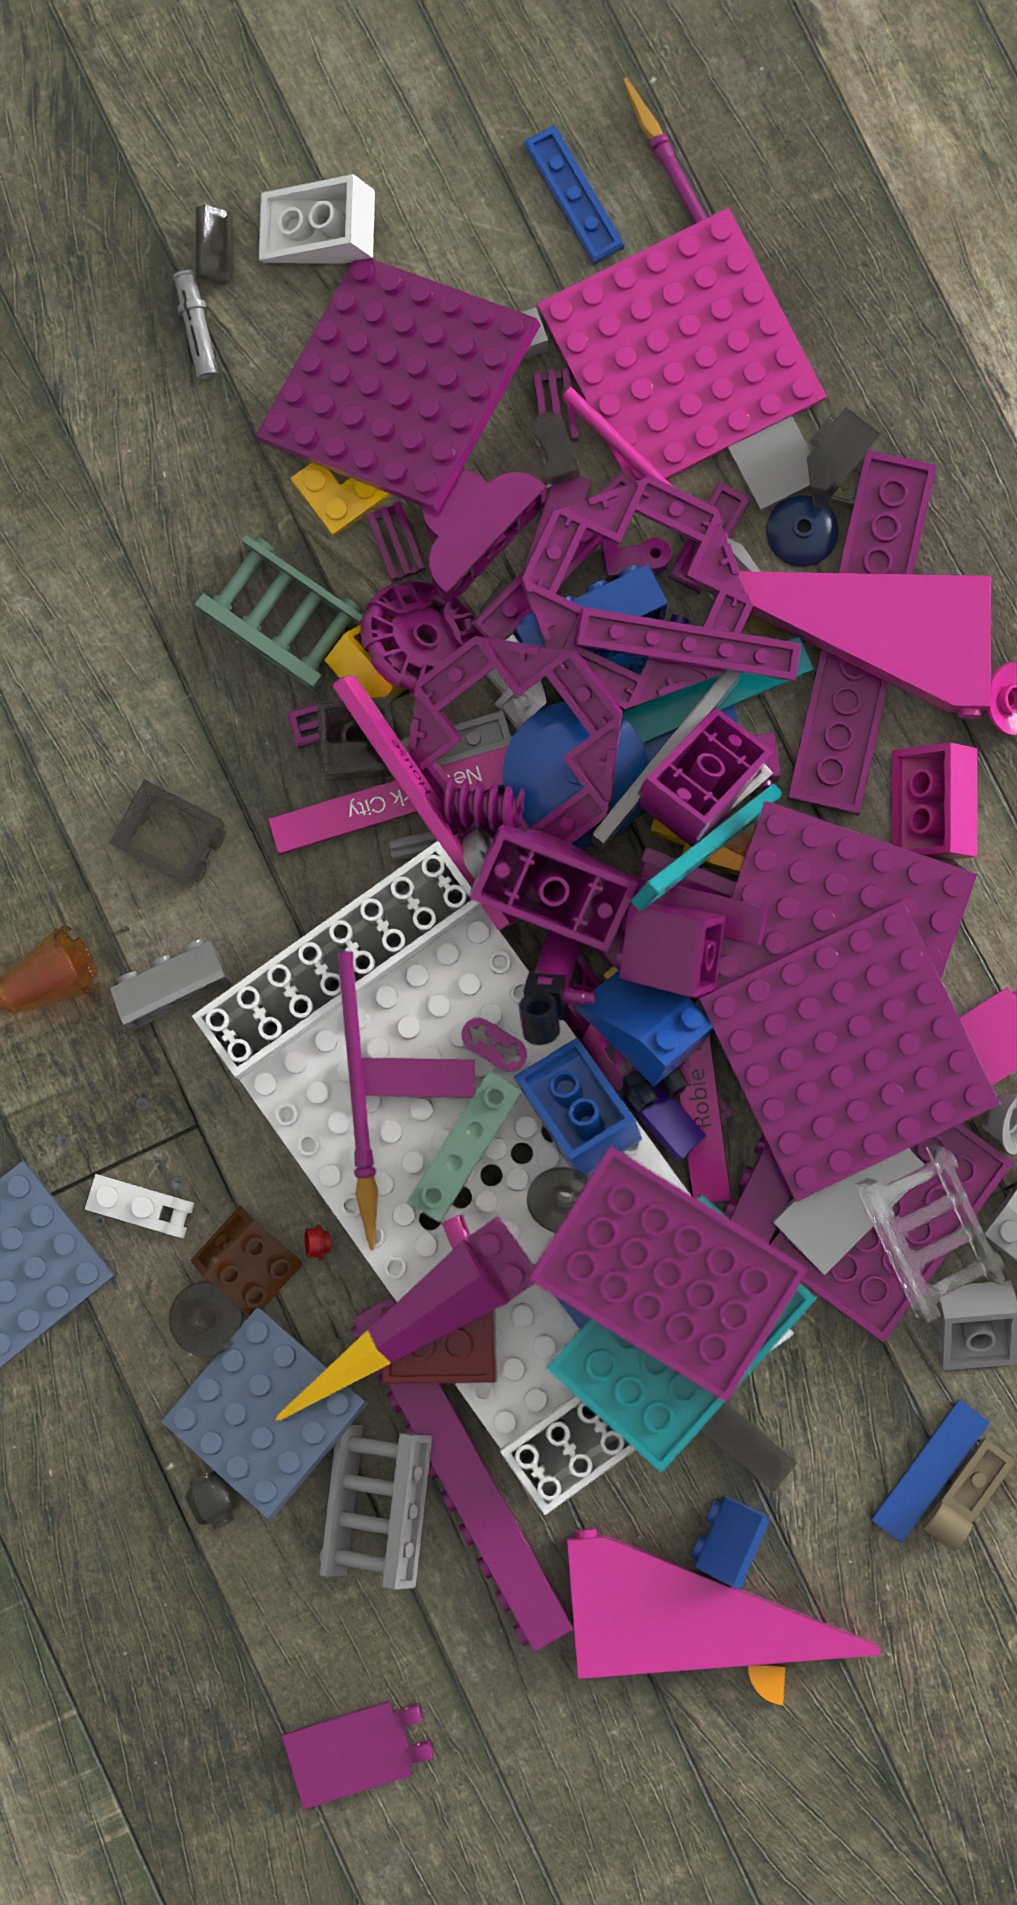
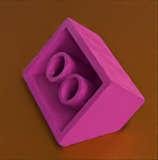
[892,742,977,860]

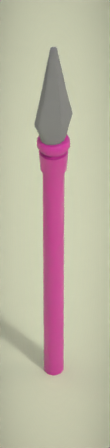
[562,387,760,572]

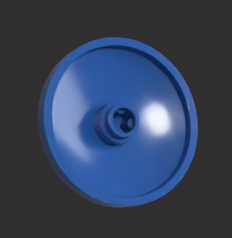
[503,701,649,848]

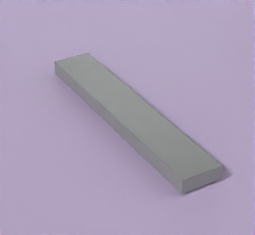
[592,670,741,850]

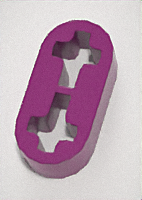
[461,1018,527,1072]

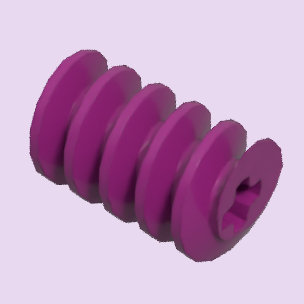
[443,776,524,832]

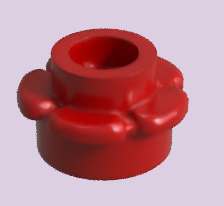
[304,1224,331,1261]

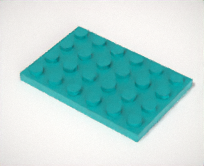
[546,1194,816,1473]

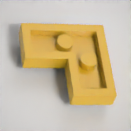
[290,463,391,538]

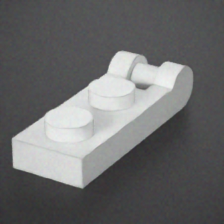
[85,1174,195,1239]

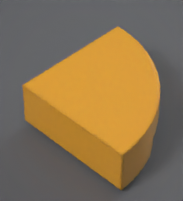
[747,1664,786,1705]

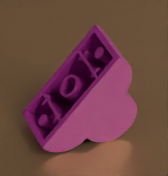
[422,469,546,605]
[637,707,774,847]
[469,825,638,952]

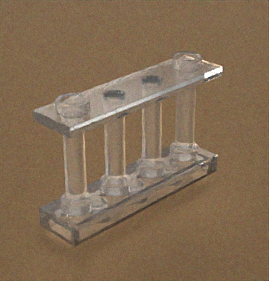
[855,1144,1006,1322]

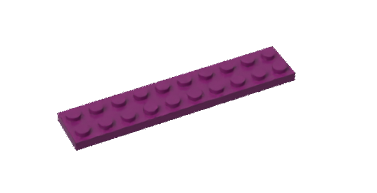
[787,449,937,815]

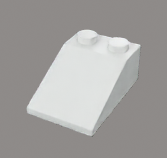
[259,174,375,264]

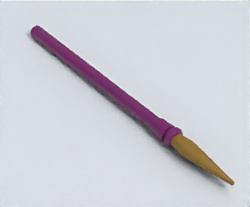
[623,78,707,224]
[337,951,378,1251]

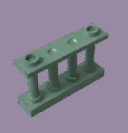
[195,534,363,693]
[407,1070,522,1223]

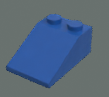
[575,969,714,1086]
[514,1037,642,1179]

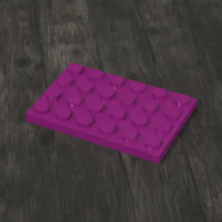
[769,1123,1014,1342]
[527,1145,809,1402]

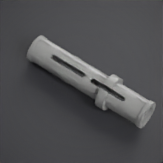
[173,270,219,380]

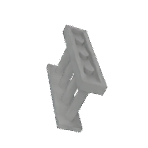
[320,1424,432,1589]

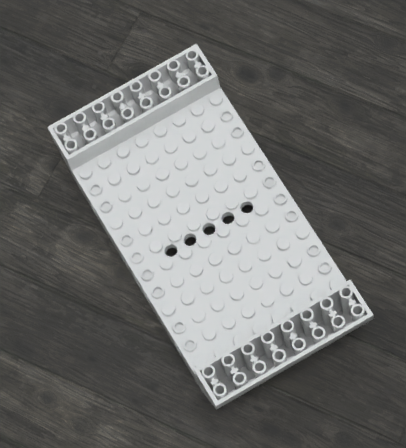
[192,841,794,1515]

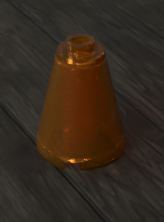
[0,925,100,1014]

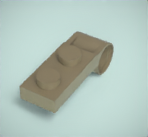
[922,1438,1016,1552]

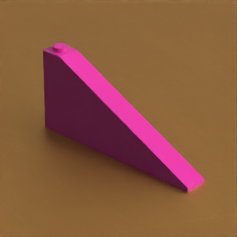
[695,571,991,719]
[567,1528,880,1679]

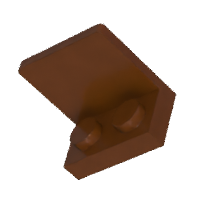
[190,1206,302,1315]

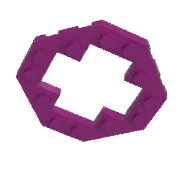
[521,476,753,710]
[408,636,623,843]

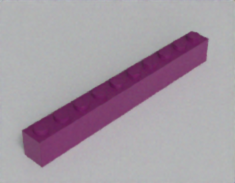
[350,1296,574,1652]

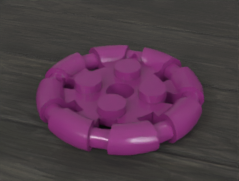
[360,581,482,696]

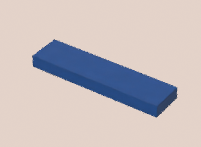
[524,125,624,265]
[871,1399,990,1543]

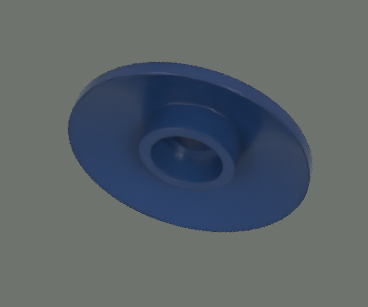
[766,495,839,567]

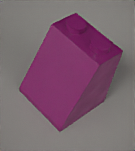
[617,903,726,997]

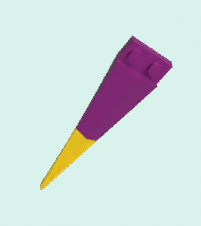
[276,1215,535,1420]

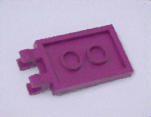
[282,1700,434,1809]

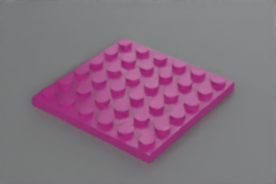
[537,207,827,483]

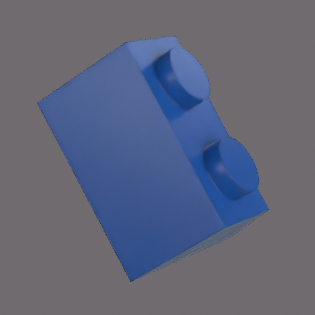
[691,1495,770,1590]

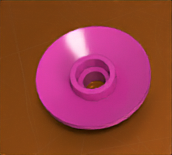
[988,662,1017,735]

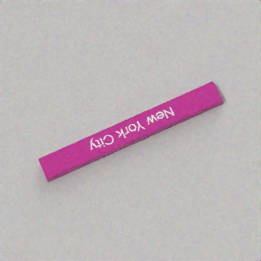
[268,745,509,855]

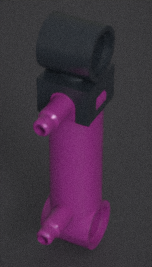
[519,929,596,1045]

